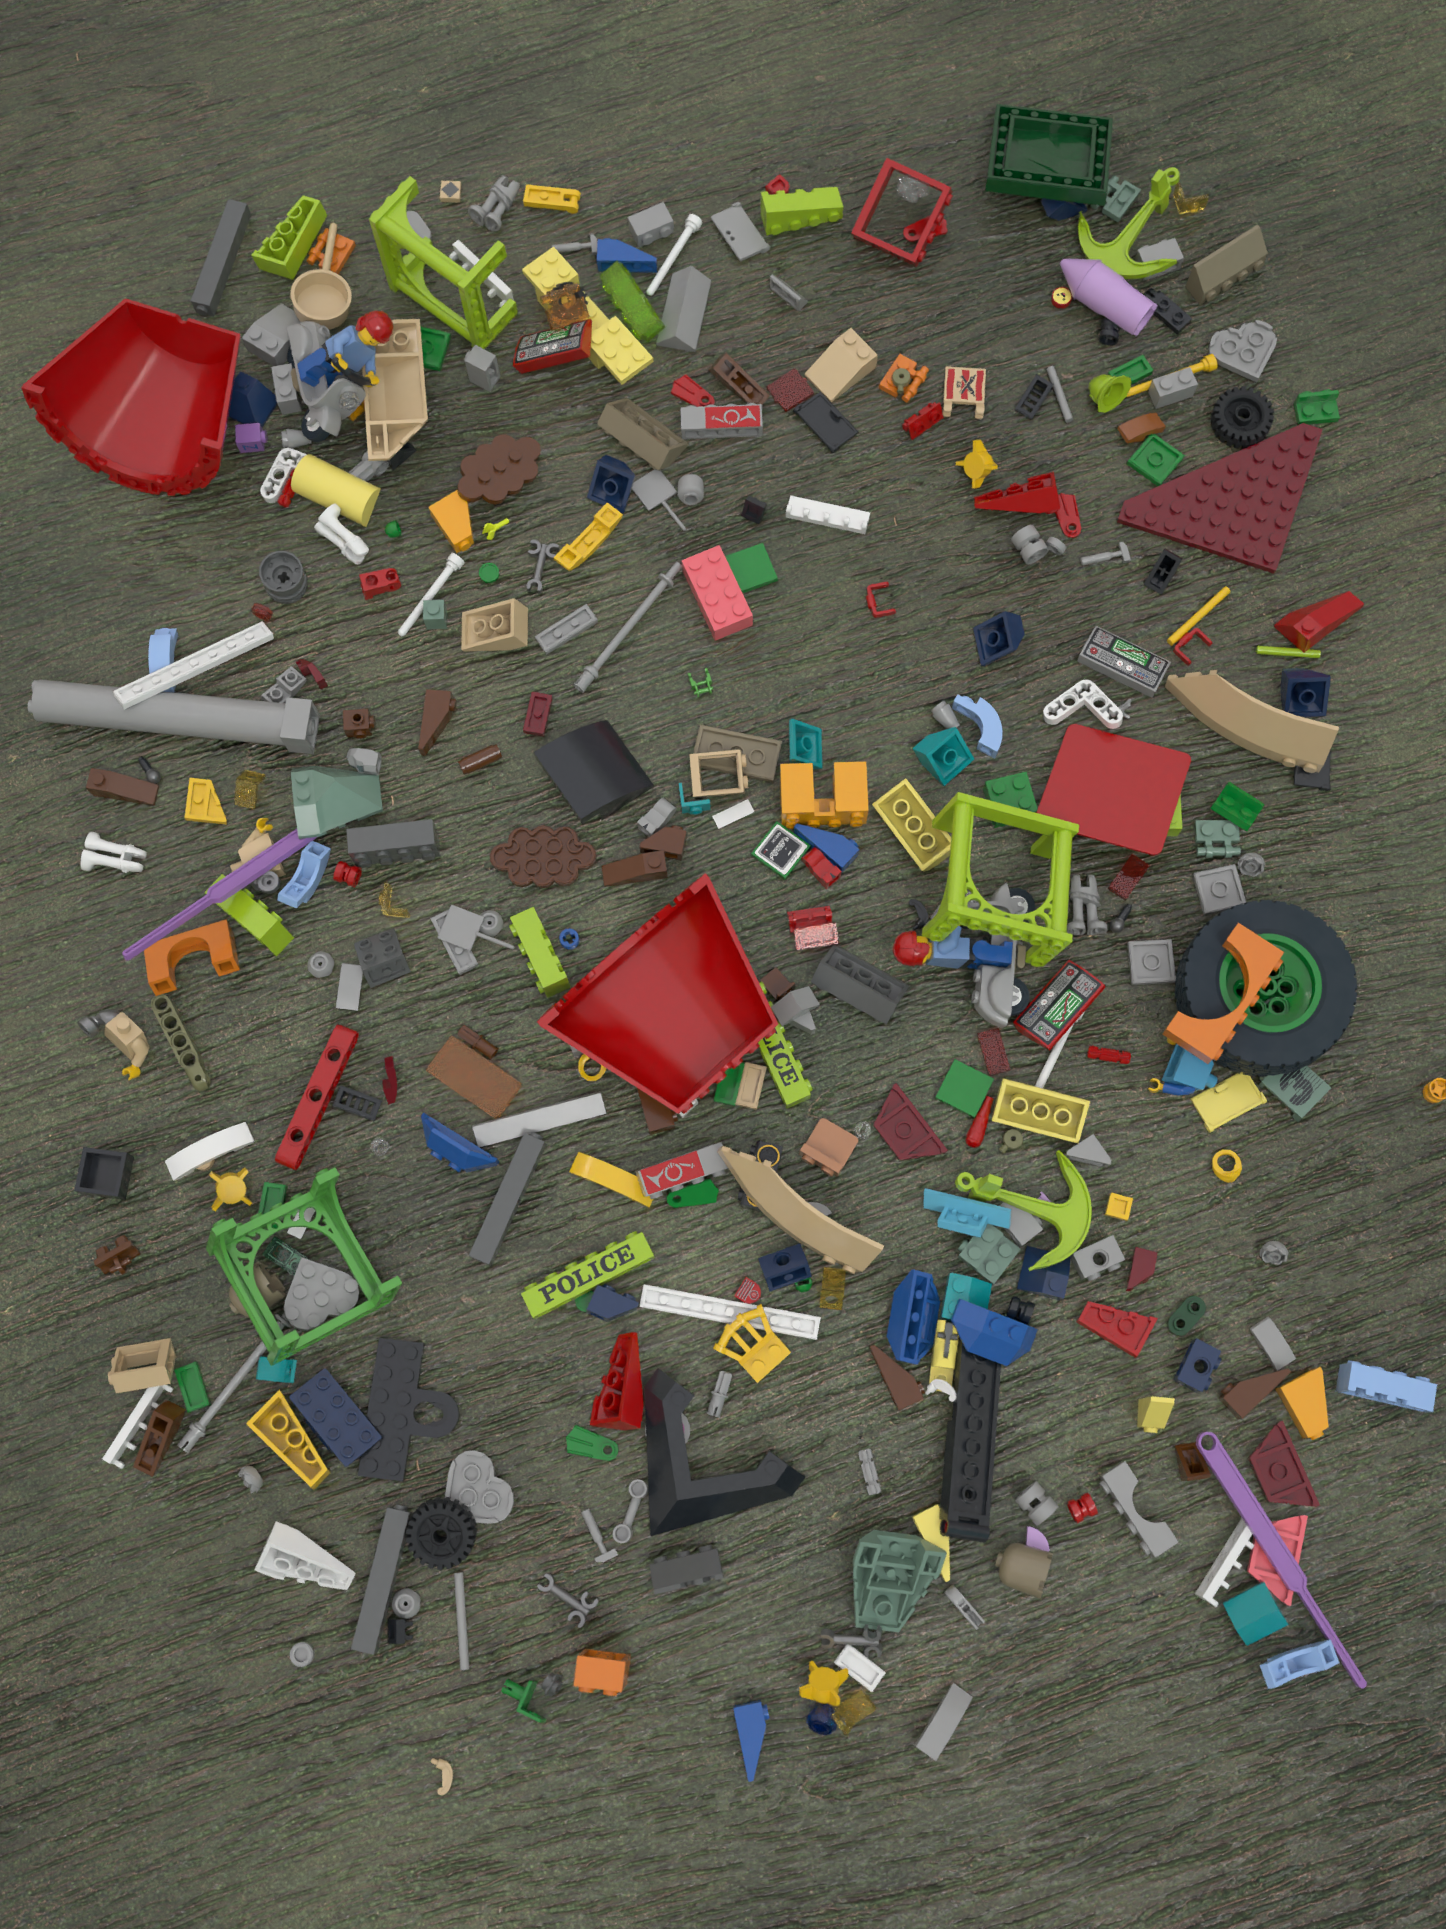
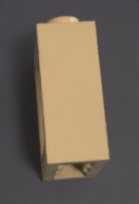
[689,750,749,798]
[108,1338,176,1393]

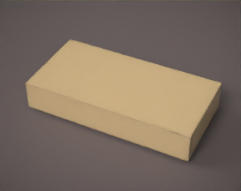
[735,1062,767,1110]

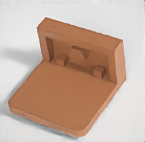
[799,1118,858,1177]

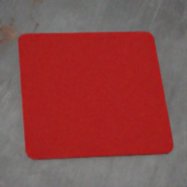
[1037,724,1191,855]

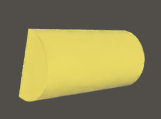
[291,454,381,527]
[872,778,951,872]
[992,1078,1090,1143]

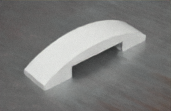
[165,1122,255,1181]

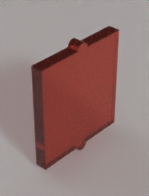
[766,368,814,412]

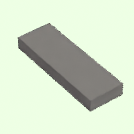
[534,604,598,655]
[431,909,479,975]

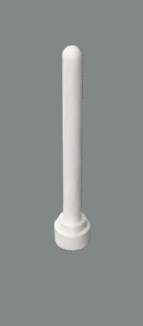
[646,214,702,296]
[398,553,465,636]
[1035,1011,1085,1088]

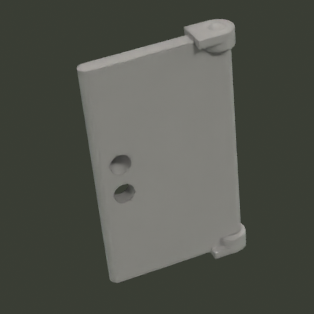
[710,202,771,261]

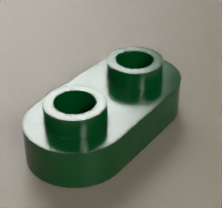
[1167,1296,1206,1336]

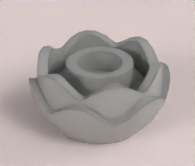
[1238,852,1265,877]
[479,910,504,937]
[307,951,335,978]
[1260,1241,1289,1265]
[238,1466,263,1493]
[392,1588,421,1619]

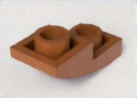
[1117,412,1166,443]

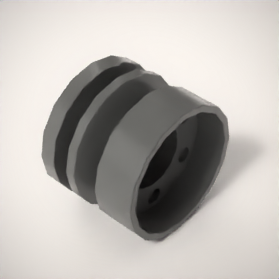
[259,551,308,604]

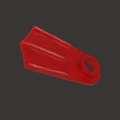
[903,215,947,242]
[671,374,714,407]
[1054,493,1081,538]

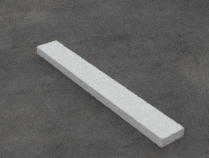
[113,621,274,709]
[639,1284,821,1340]

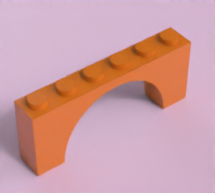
[1163,923,1284,1064]

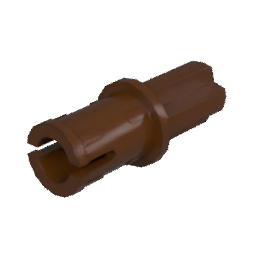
[458,1025,499,1059]

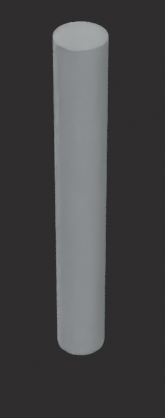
[1046,366,1073,423]

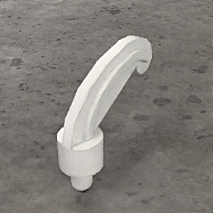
[925,1379,956,1402]

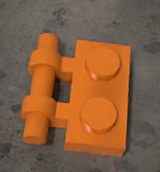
[307,228,356,275]
[879,354,929,402]

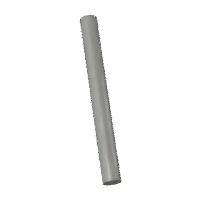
[454,1572,470,1670]

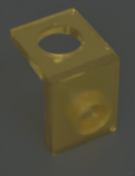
[1173,182,1209,214]
[234,770,265,809]
[379,882,410,918]
[820,1267,846,1310]
[831,1689,876,1736]

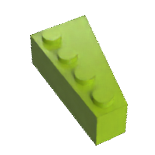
[761,187,843,236]

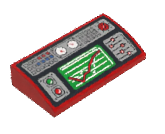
[513,319,592,374]
[1013,960,1106,1051]

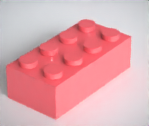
[682,545,753,641]

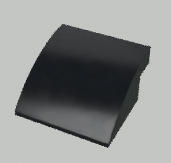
[534,720,654,824]

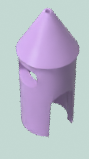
[1060,259,1158,336]

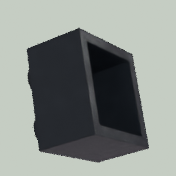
[74,1147,134,1200]

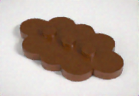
[457,434,541,504]
[490,825,597,888]

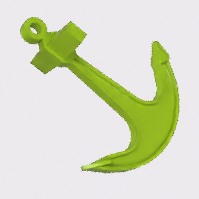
[1078,167,1180,279]
[955,1150,1092,1271]

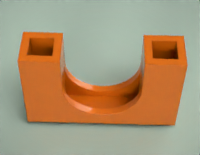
[144,919,240,996]

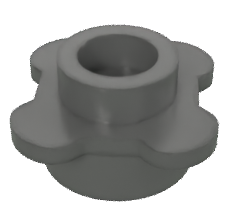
[542,1672,563,1697]

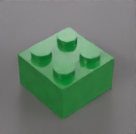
[983,772,1038,828]

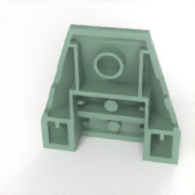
[291,766,383,839]
[853,1530,947,1632]

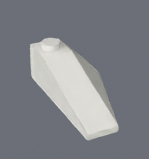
[254,1522,355,1590]

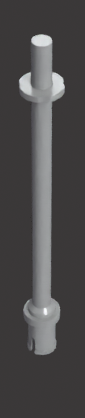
[573,562,682,693]
[177,1312,292,1453]

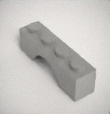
[1099,1461,1178,1558]

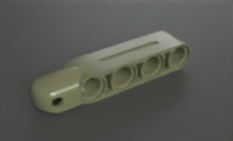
[151,994,211,1092]

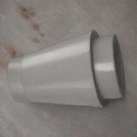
[281,429,312,448]
[931,701,960,729]

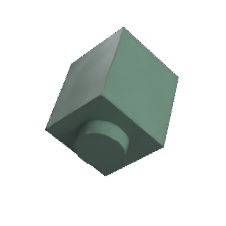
[423,600,447,630]

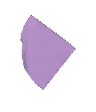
[1026,1526,1049,1552]

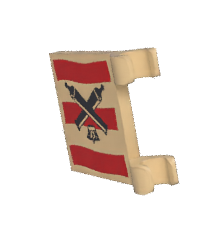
[943,367,986,419]

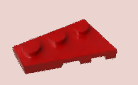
[1076,1301,1158,1358]

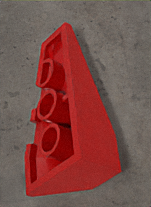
[590,1332,644,1430]

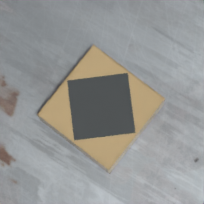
[440,181,462,202]

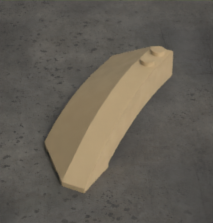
[362,319,428,461]
[1165,670,1339,773]
[717,1146,884,1274]

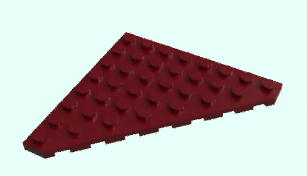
[1117,423,1323,574]

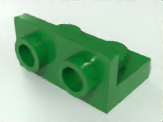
[1294,389,1340,425]
[1210,782,1264,832]

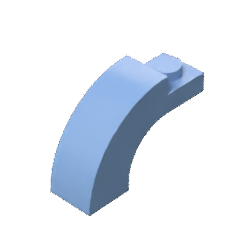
[148,628,178,692]
[952,695,1002,759]
[277,841,331,908]
[1260,1639,1339,1689]

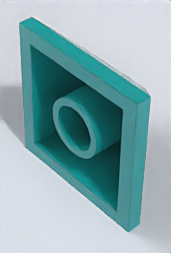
[912,727,974,786]

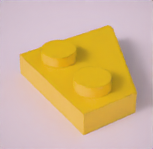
[185,778,227,825]

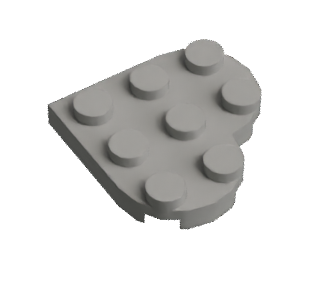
[1208,320,1277,383]
[284,1257,359,1331]
[445,1450,514,1524]

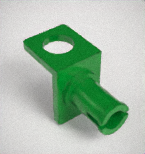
[501,1678,547,1723]

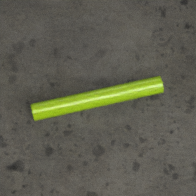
[1256,646,1321,658]

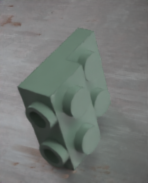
[957,1224,1020,1285]

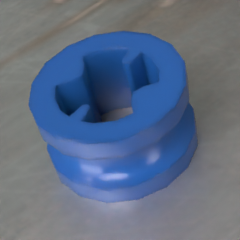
[559,928,579,950]

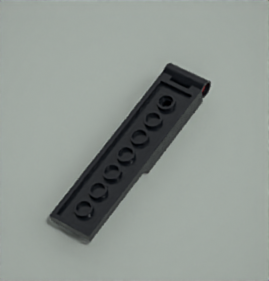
[939,1337,1001,1543]

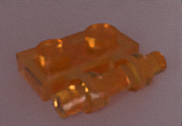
[540,283,590,331]

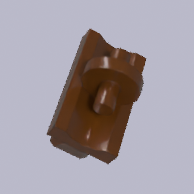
[93,1235,141,1275]

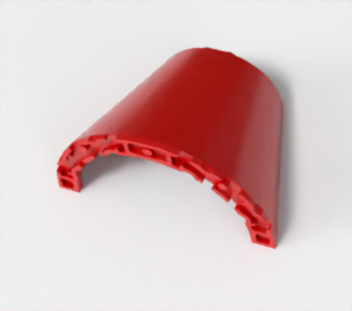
[21,298,241,496]
[537,873,778,1114]

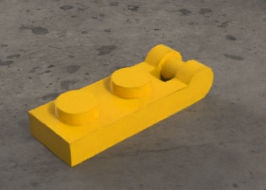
[523,184,581,214]

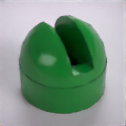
[385,520,402,538]
[794,1278,812,1293]

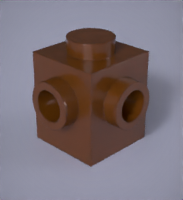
[343,709,376,739]

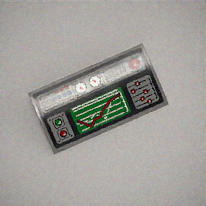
[1077,626,1171,698]

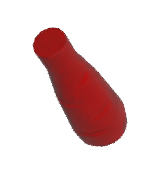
[965,1096,994,1148]

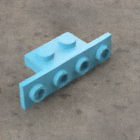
[924,1188,1011,1238]

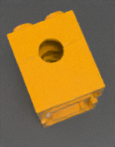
[780,762,868,829]

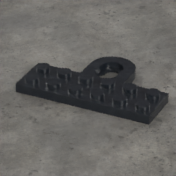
[358,1338,460,1481]

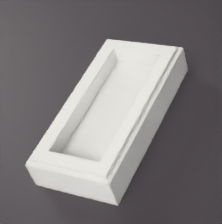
[834,1645,886,1692]

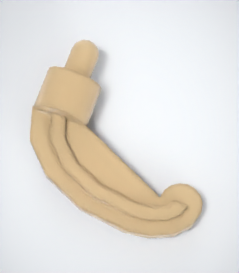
[431,1758,453,1795]

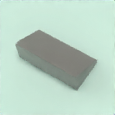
[770,275,808,311]

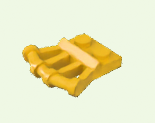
[713,1304,791,1383]

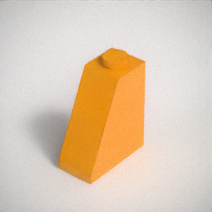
[428,490,474,553]
[1275,1367,1329,1440]

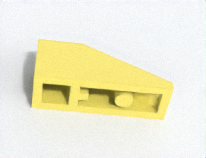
[1137,1396,1174,1433]
[912,1504,950,1582]

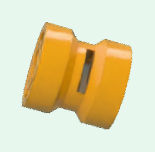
[1423,1078,1446,1104]

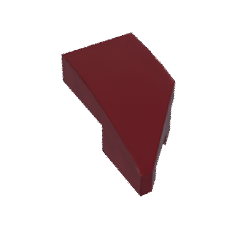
[296,659,328,690]
[382,1056,397,1105]
[1126,1247,1158,1291]

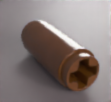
[458,744,502,775]

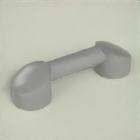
[613,1479,648,1543]

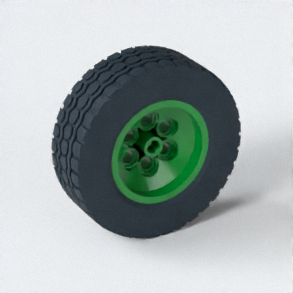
[1175,900,1357,1077]

